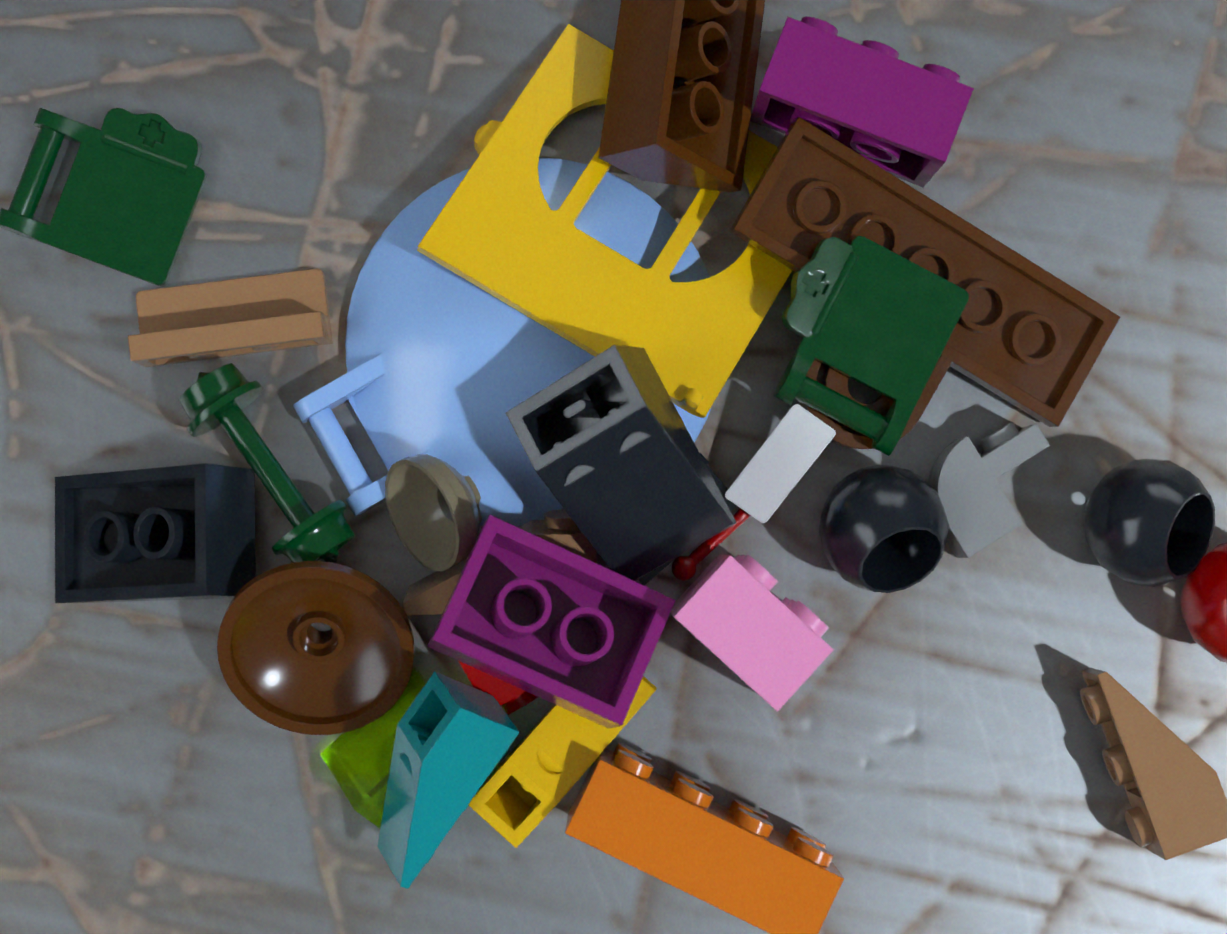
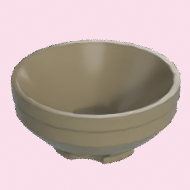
[385,454,482,571]

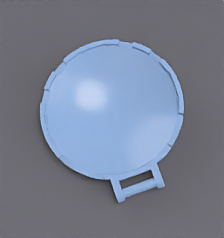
[293,157,712,527]

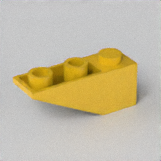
[468,676,657,848]

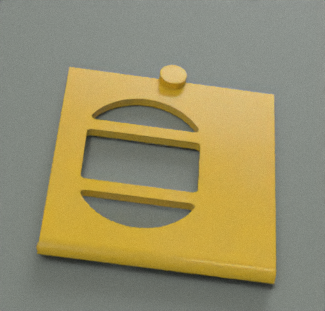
[417,24,792,418]

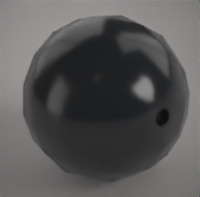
[1085,459,1215,587]
[819,464,949,593]

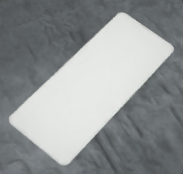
[725,404,836,523]

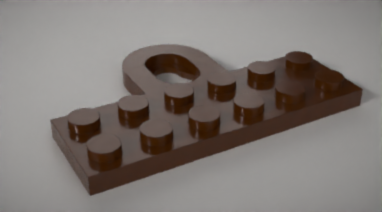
[729,117,1120,449]

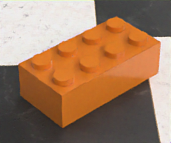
[565,743,844,934]

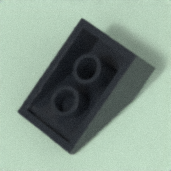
[55,463,256,603]

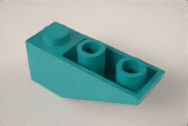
[377,671,520,889]

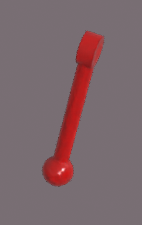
[671,509,751,581]

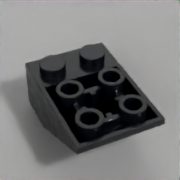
[506,345,736,581]

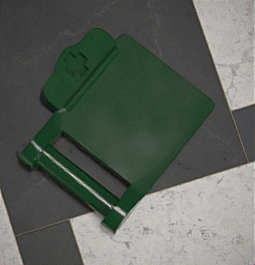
[0,108,206,286]
[773,236,969,456]

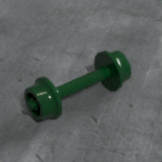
[179,363,355,563]

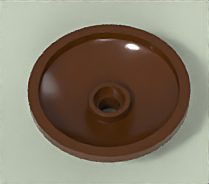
[217,561,415,735]

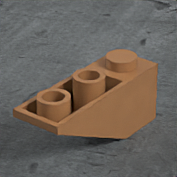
[1080,668,1227,860]

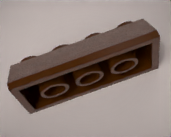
[598,0,765,193]

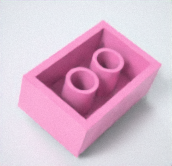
[670,554,834,712]

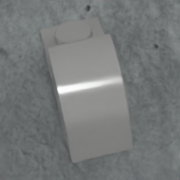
[928,422,1050,558]

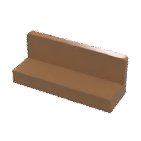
[128,269,333,367]

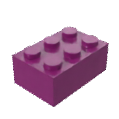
[750,16,974,188]
[427,515,676,729]

